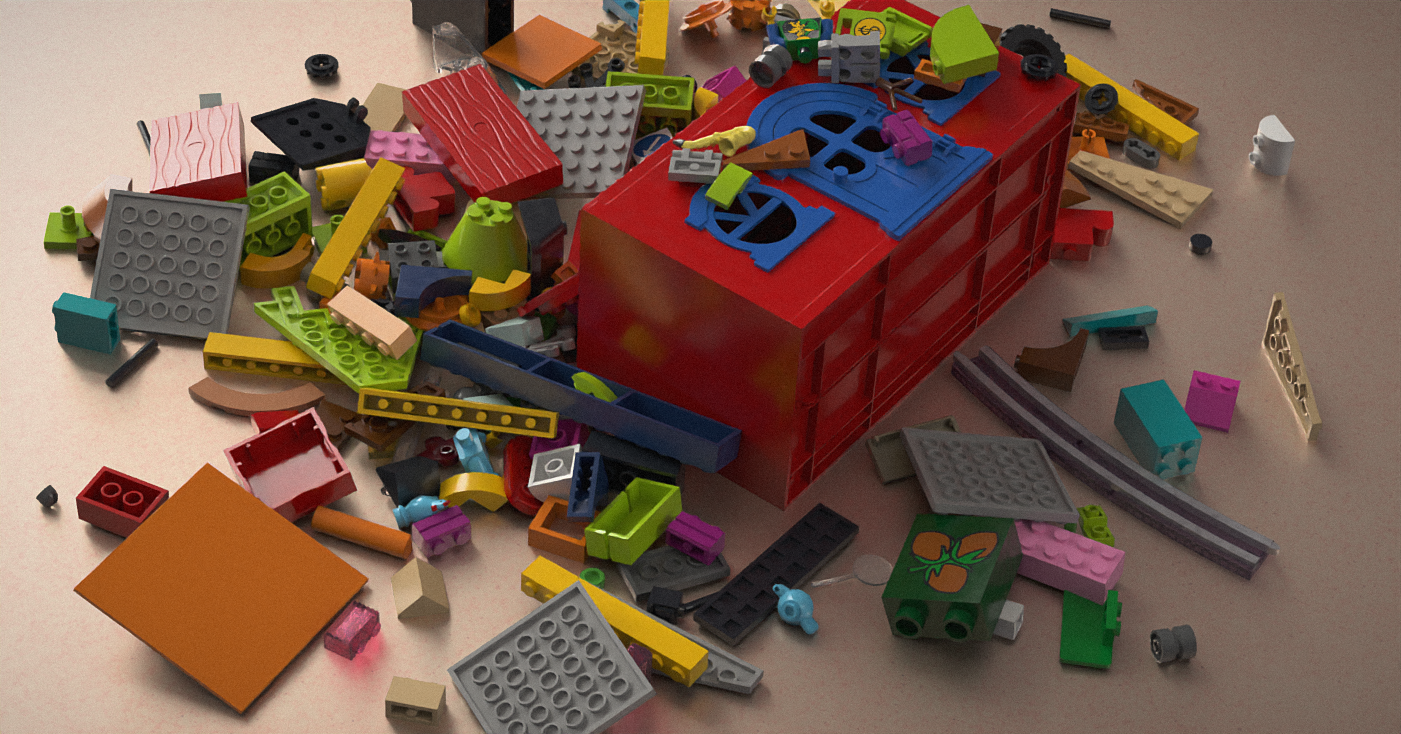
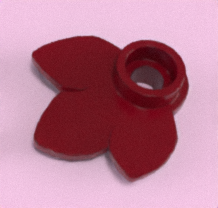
[415,436,459,467]

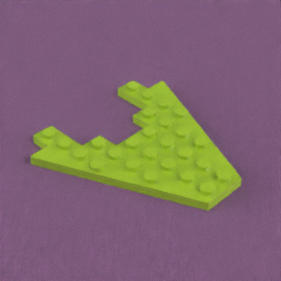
[254,276,424,394]

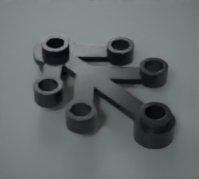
[568,58,625,88]

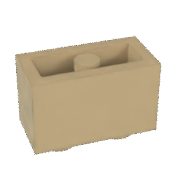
[385,676,446,727]

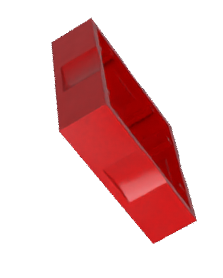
[223,407,357,522]

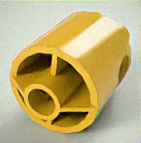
[315,158,373,211]

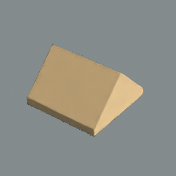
[391,557,449,619]

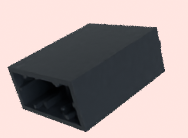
[410,0,514,65]

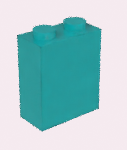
[52,292,121,355]

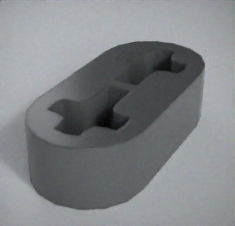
[1123,138,1160,169]

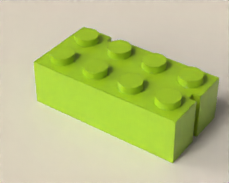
[584,477,683,565]

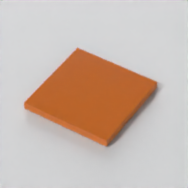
[482,15,602,89]

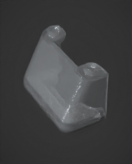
[432,22,507,95]

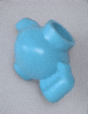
[773,584,819,635]

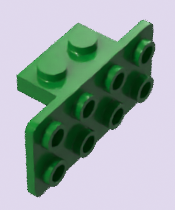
[1059,589,1122,669]

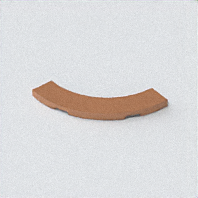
[188,377,325,417]

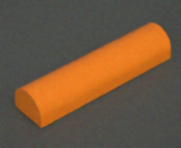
[311,506,413,559]

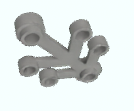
[522,325,576,358]

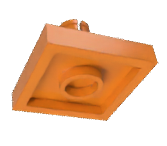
[1066,129,1110,171]

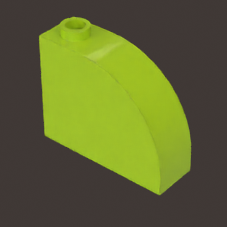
[930,5,999,84]

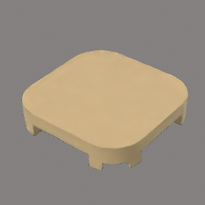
[571,20,669,85]

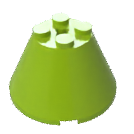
[442,197,527,284]

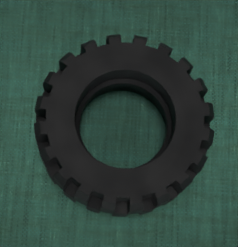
[1000,24,1067,77]

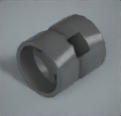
[749,44,793,88]
[1150,624,1197,663]

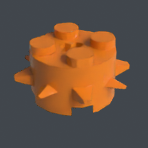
[725,0,772,31]
[354,252,390,300]

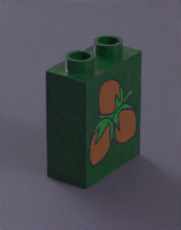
[881,514,1023,642]

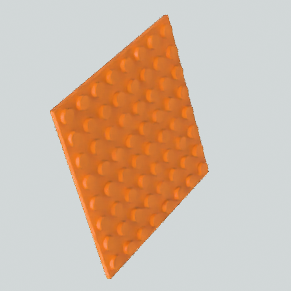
[73,462,369,714]

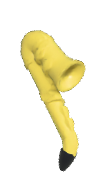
[673,126,756,157]

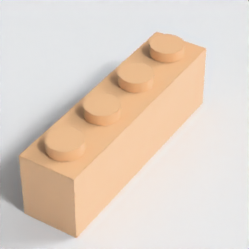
[327,285,417,360]

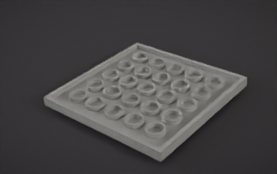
[517,85,646,199]
[90,189,250,340]
[900,427,1079,524]
[447,580,657,734]

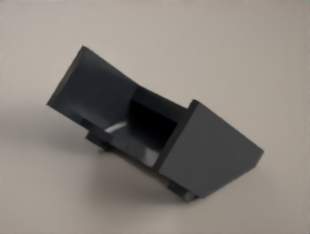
[518,198,568,312]

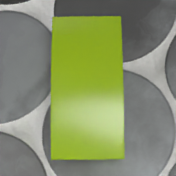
[705,163,753,210]
[572,372,617,403]
[1076,505,1115,547]

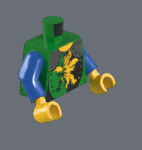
[761,1,835,64]

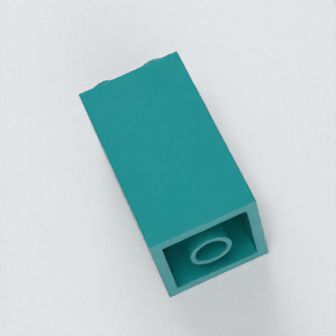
[1114,379,1203,480]

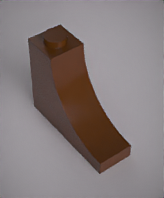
[1014,328,1089,392]

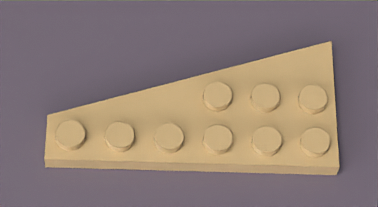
[1068,150,1214,229]
[1261,292,1322,441]

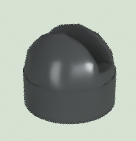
[36,484,58,507]

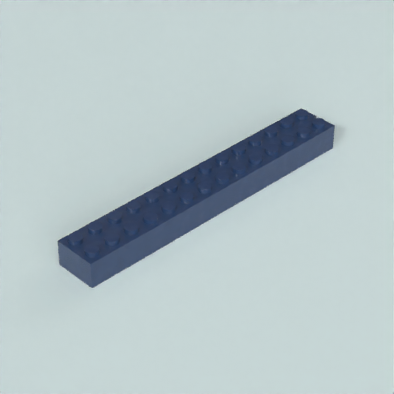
[420,319,742,473]

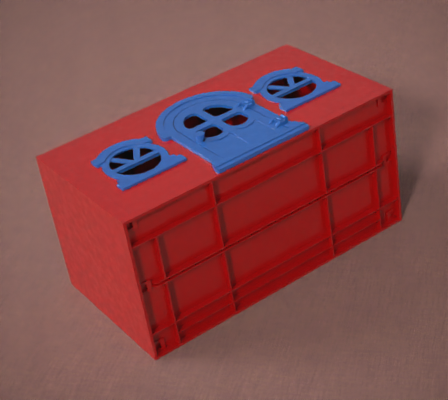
[576,0,1081,511]

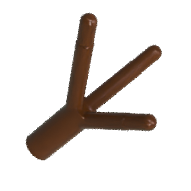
[875,77,923,111]

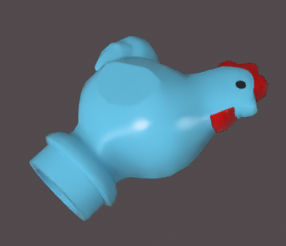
[392,495,451,528]

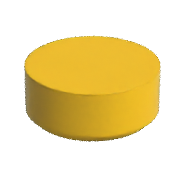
[459,303,481,327]

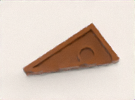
[1132,79,1199,126]
[723,130,810,171]

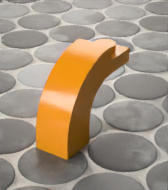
[240,233,314,289]

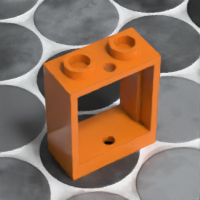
[528,495,601,564]

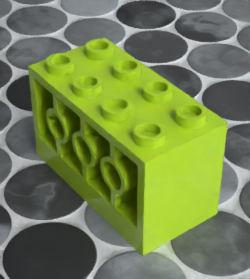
[606,71,695,140]
[224,171,313,272]

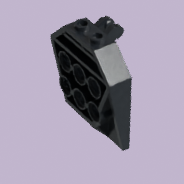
[250,97,371,171]

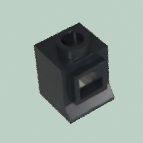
[646,586,687,625]

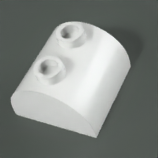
[1249,115,1295,176]
[528,444,582,502]

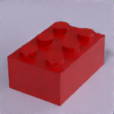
[75,466,169,538]

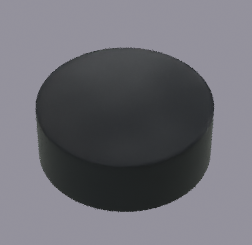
[1189,234,1212,254]

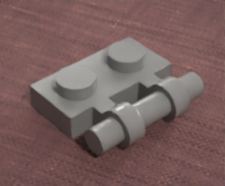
[668,148,723,184]

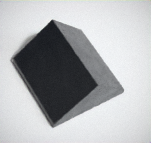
[376,456,441,508]

